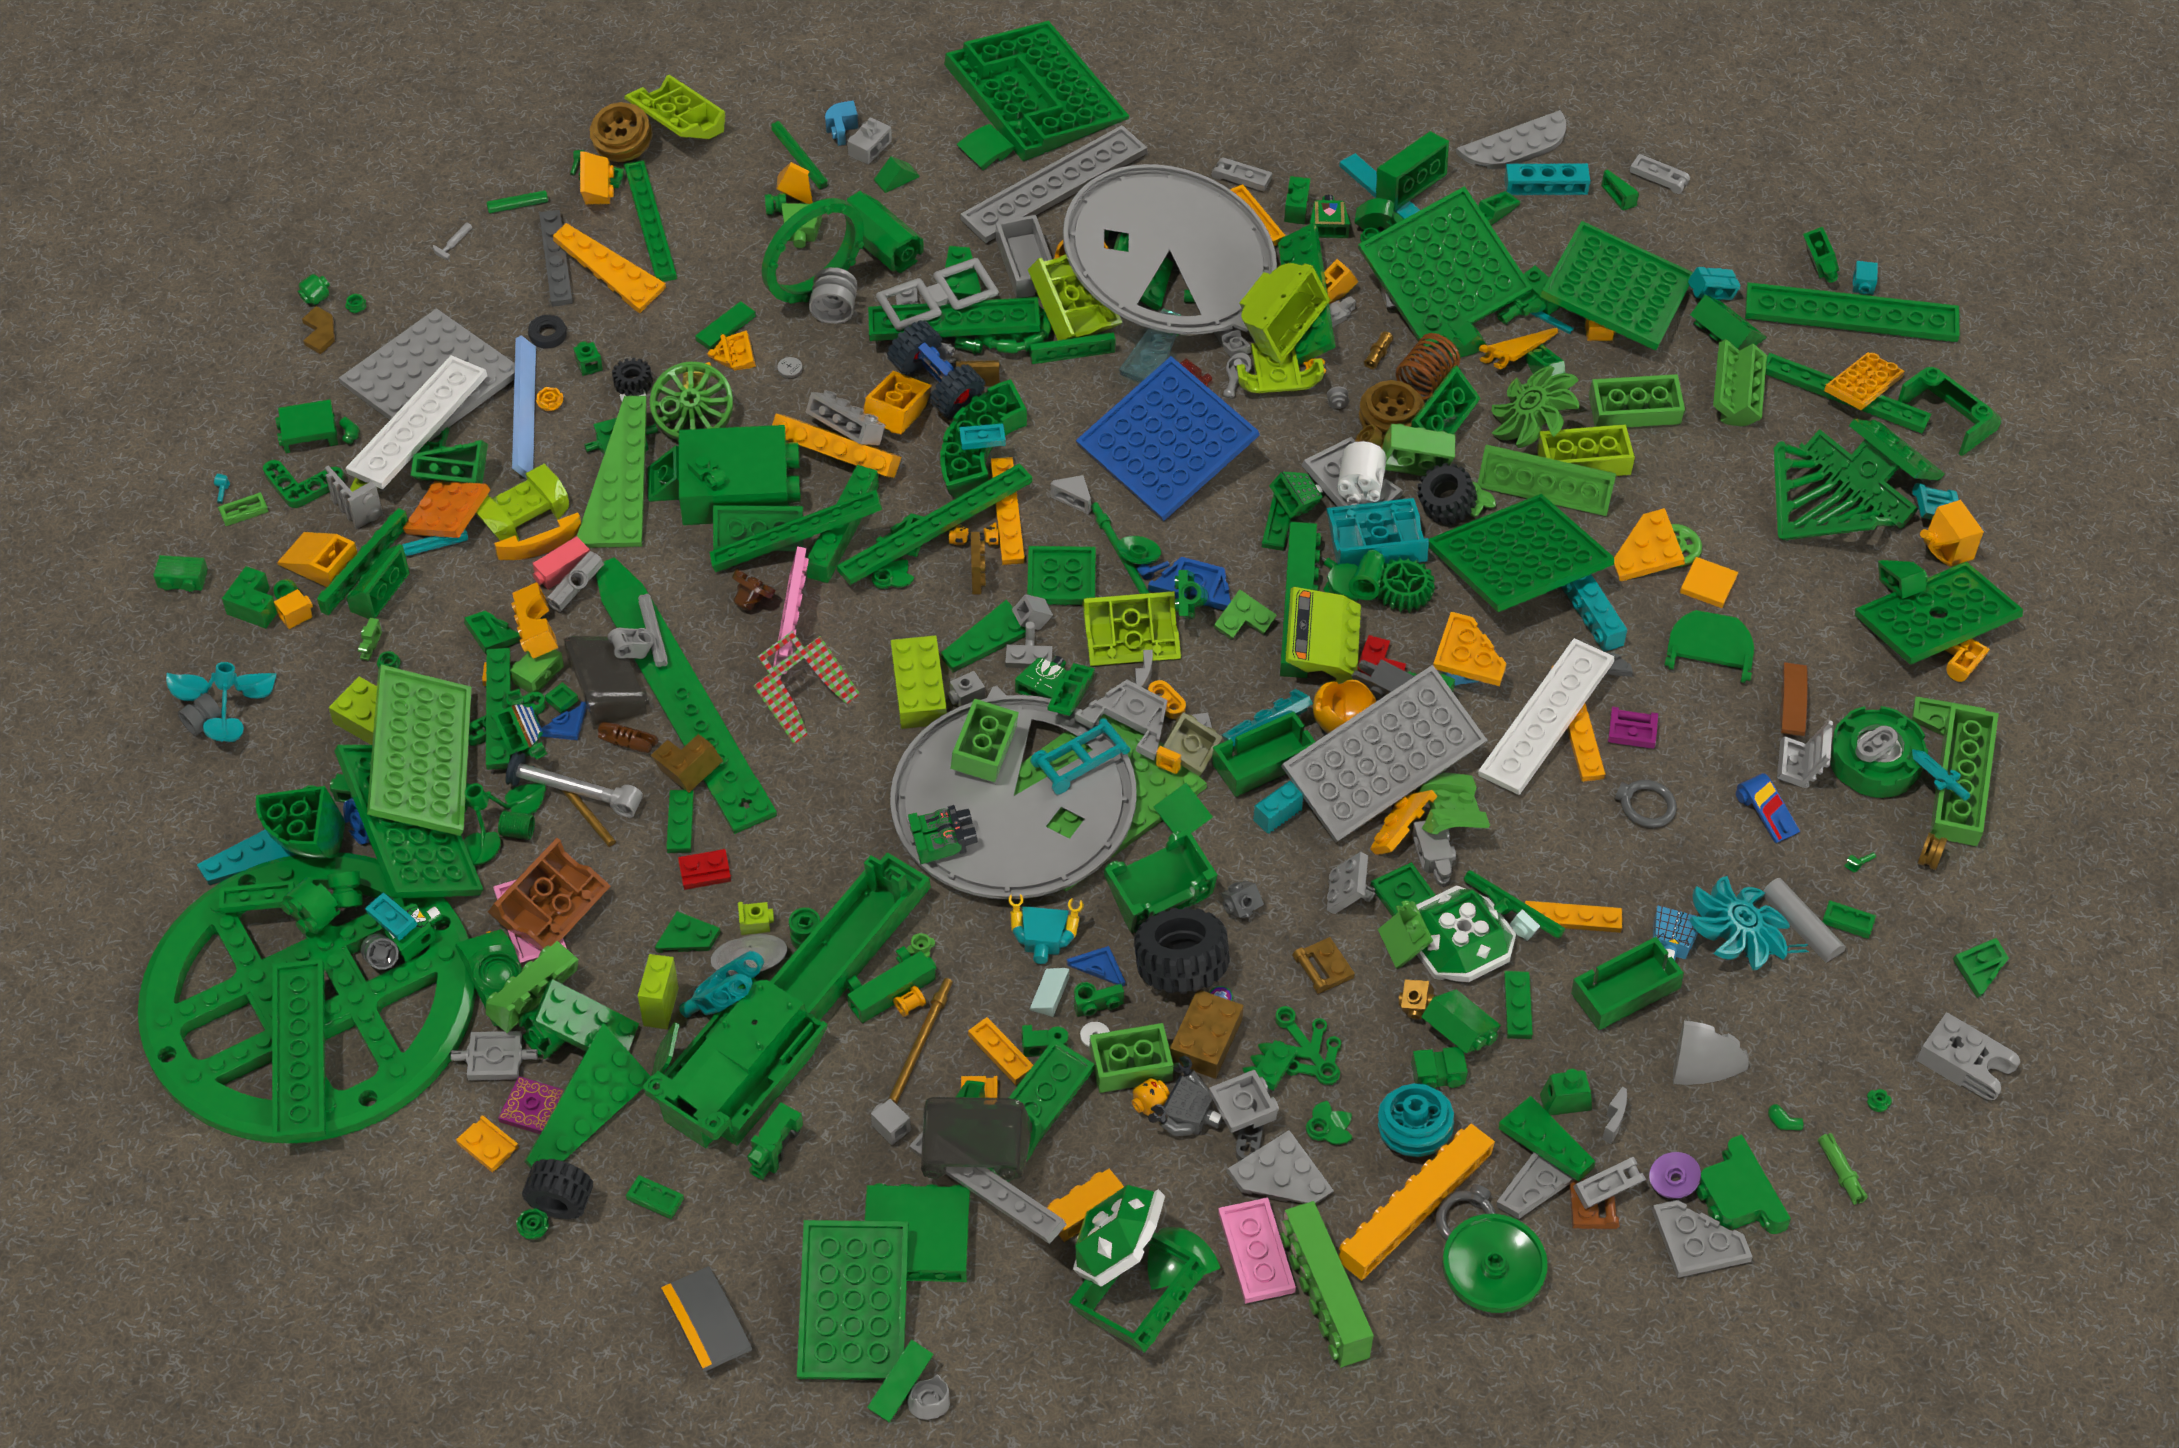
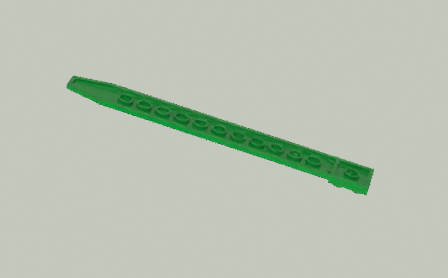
[596,557,777,834]

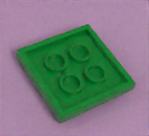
[1113,232,1173,310]
[1027,546,1096,605]

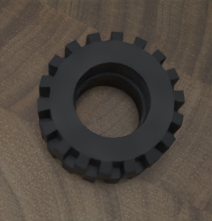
[1417,463,1477,524]
[522,1159,593,1219]

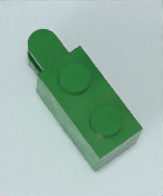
[1803,227,1840,283]

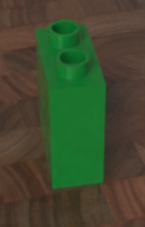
[679,425,801,525]

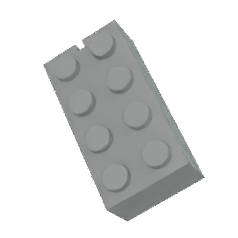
[995,215,1052,298]

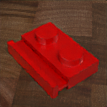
[678,849,731,890]

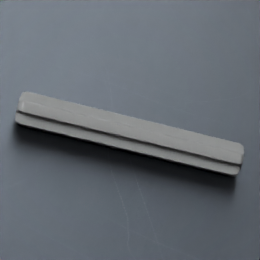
[638,594,668,667]

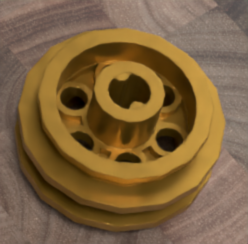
[590,102,653,162]
[1359,380,1425,435]

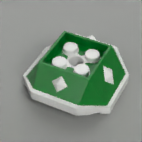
[1416,886,1516,982]
[1073,1185,1165,1286]

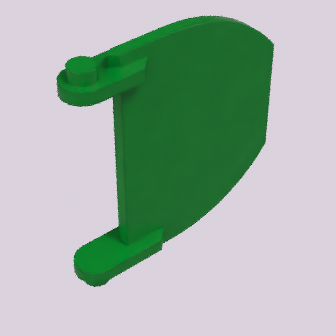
[1664,610,1754,683]

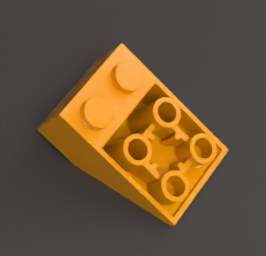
[277,532,357,587]

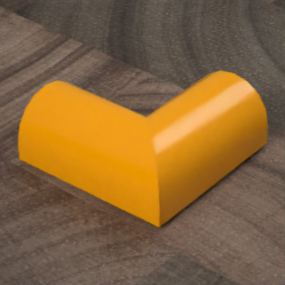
[1945,638,1990,682]

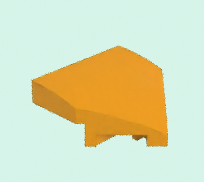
[707,330,756,371]

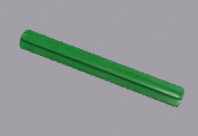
[771,121,828,189]
[1464,870,1565,939]

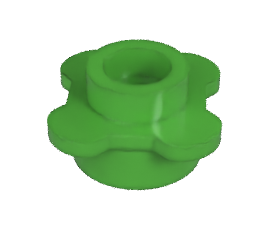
[907,933,935,957]

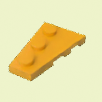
[1370,790,1437,855]

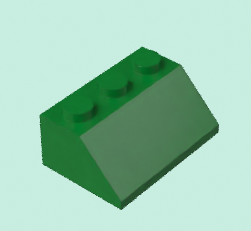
[1690,294,1767,351]
[347,544,410,619]

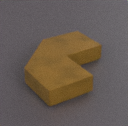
[302,306,335,355]

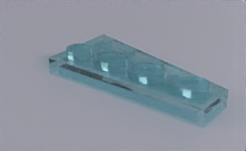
[1119,308,1181,382]

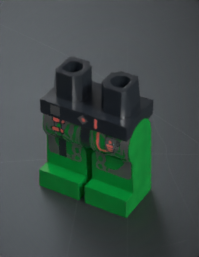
[908,805,978,865]

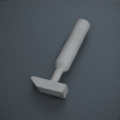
[433,222,472,260]

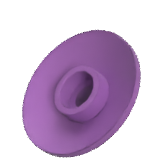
[1649,1152,1701,1199]

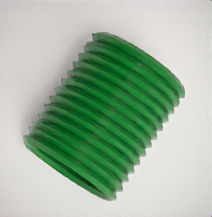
[498,810,535,840]

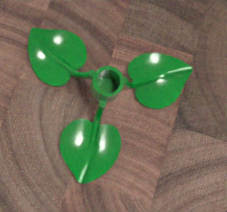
[463,783,546,865]

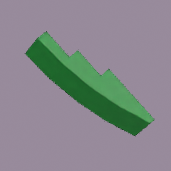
[1478,191,1521,226]
[1047,663,1095,716]

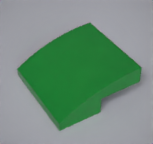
[956,124,1015,170]

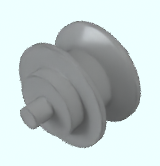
[1327,386,1349,409]

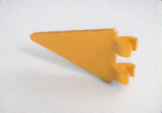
[1479,328,1559,369]

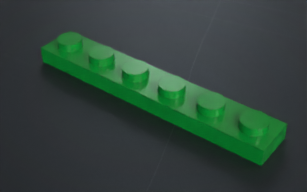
[317,508,408,616]
[486,648,511,770]

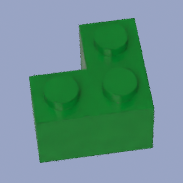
[222,566,277,629]

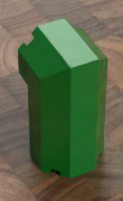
[847,191,924,273]

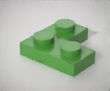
[1213,589,1277,639]

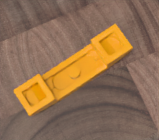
[494,513,581,560]

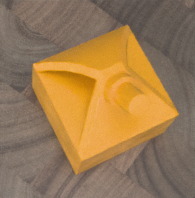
[1920,500,1984,567]

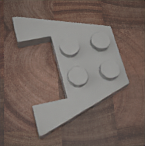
[1074,680,1167,760]

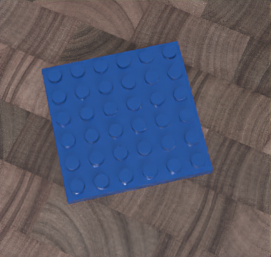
[1076,356,1260,521]

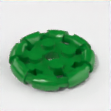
[977,306,1052,353]

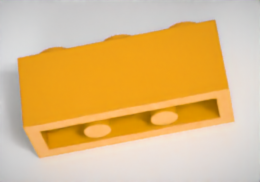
[1047,1168,1124,1242]

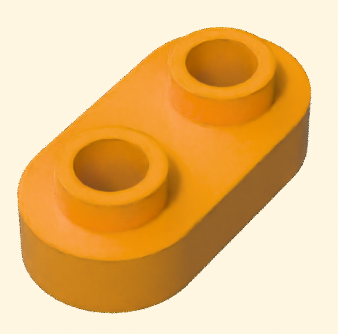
[1148,680,1186,719]

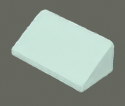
[1030,968,1069,1017]

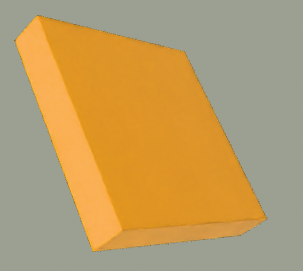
[1680,557,1738,608]

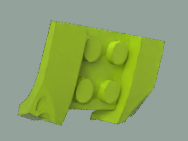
[476,464,569,541]

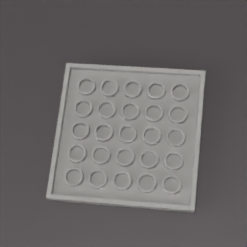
[339,308,515,444]

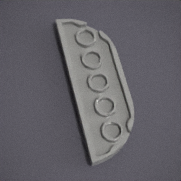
[1456,110,1566,169]

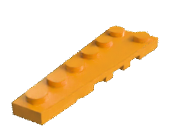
[553,223,666,313]

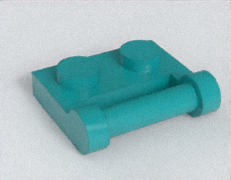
[1912,483,1959,520]

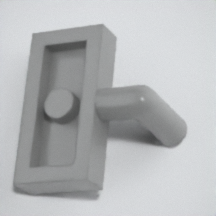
[1006,622,1052,668]

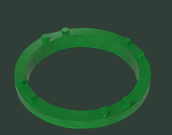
[762,198,864,304]

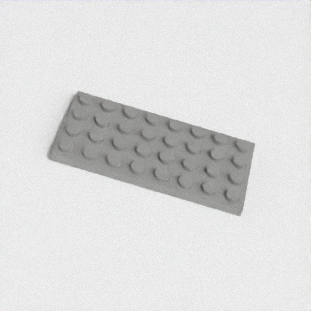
[1281,665,1487,843]

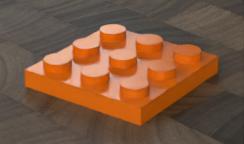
[403,481,490,538]

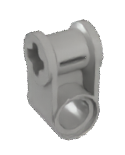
[607,628,655,659]

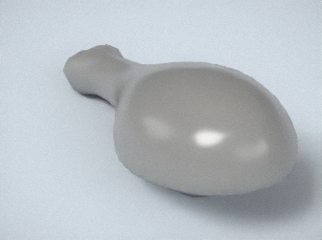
[1223,353,1251,398]

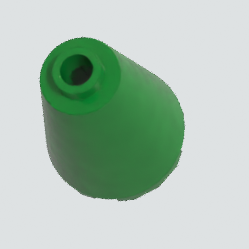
[519,1010,566,1059]

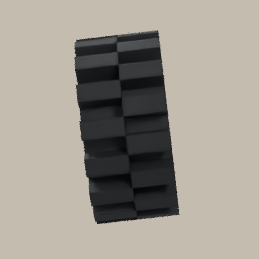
[612,358,653,396]

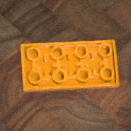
[1824,352,1905,410]

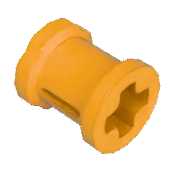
[893,986,926,1017]

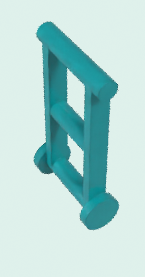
[1030,718,1131,794]

